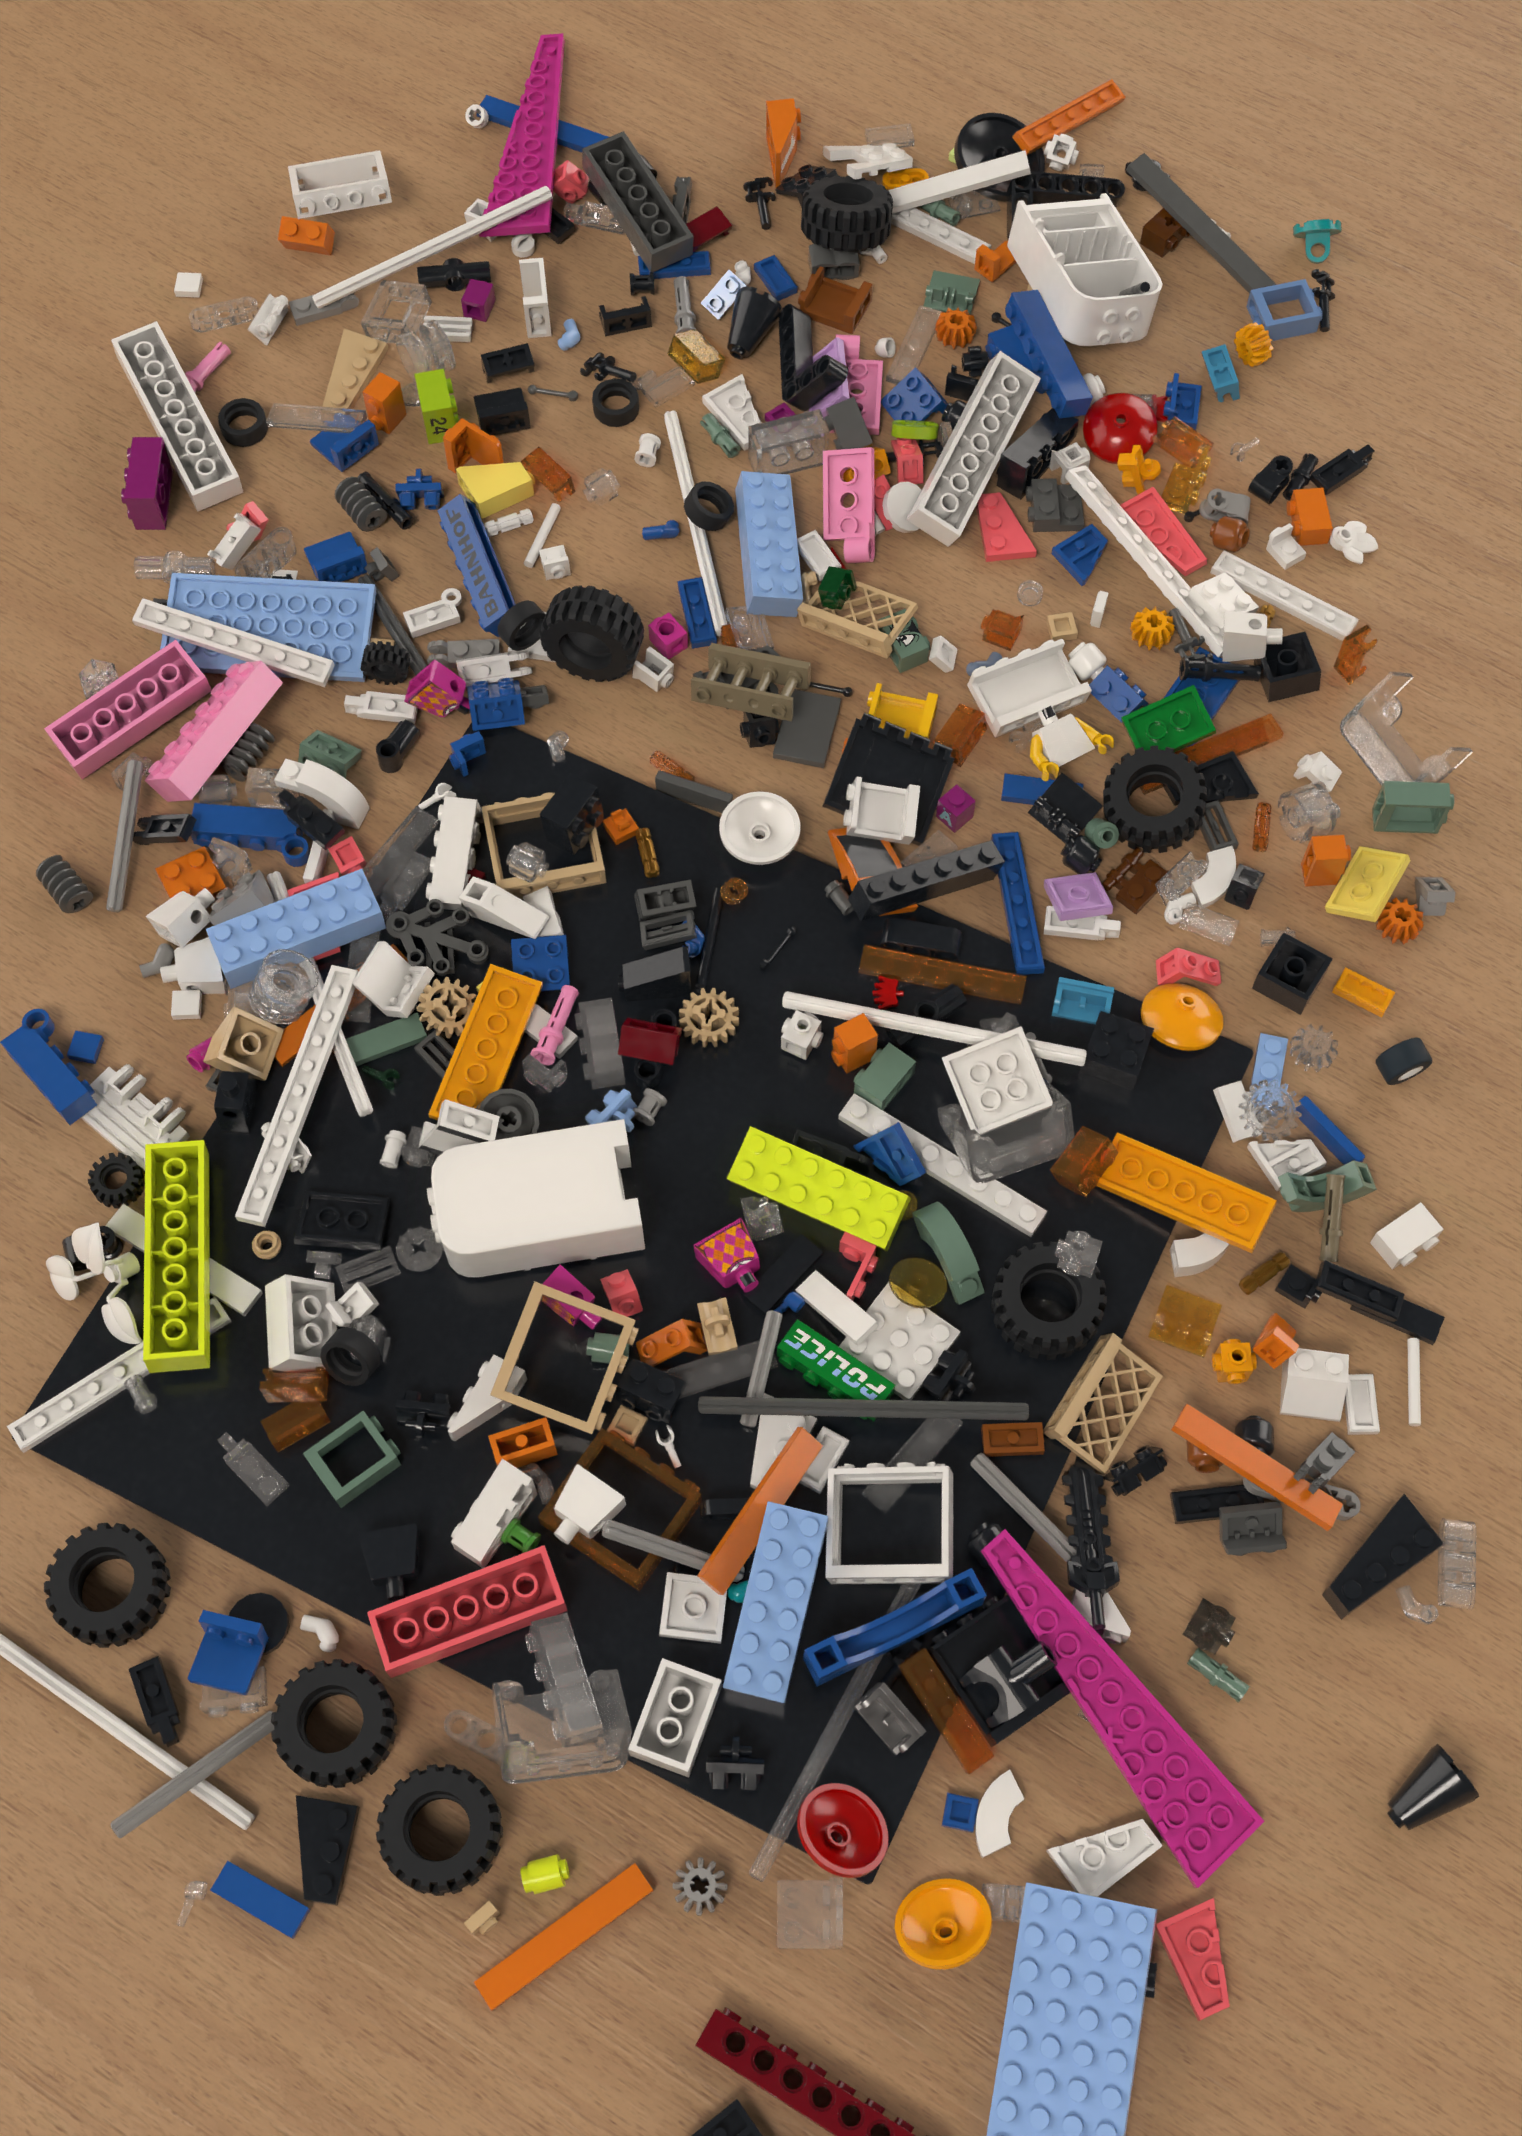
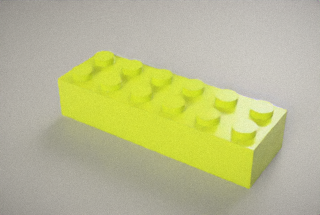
[727,1126,911,1251]

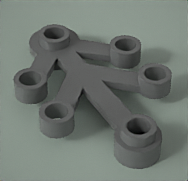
[386,899,489,976]

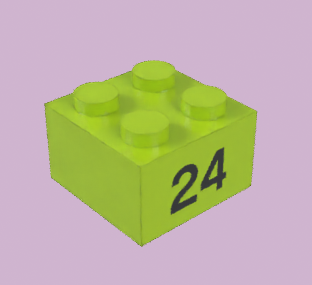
[414,369,459,445]

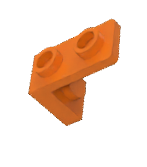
[974,241,1016,282]
[1252,1313,1299,1369]
[636,1319,708,1367]

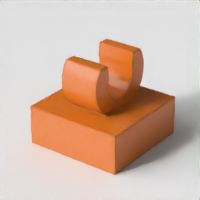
[603,808,639,845]

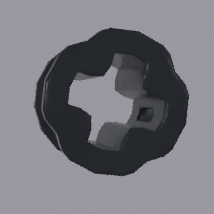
[630,272,655,295]

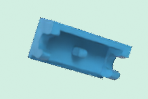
[1202,344,1240,403]
[1051,977,1114,1024]

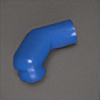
[682,920,705,957]

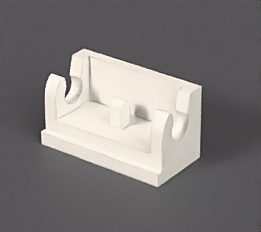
[207,513,261,570]

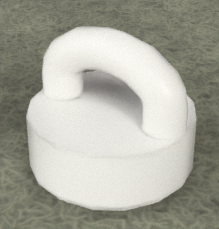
[511,234,535,258]

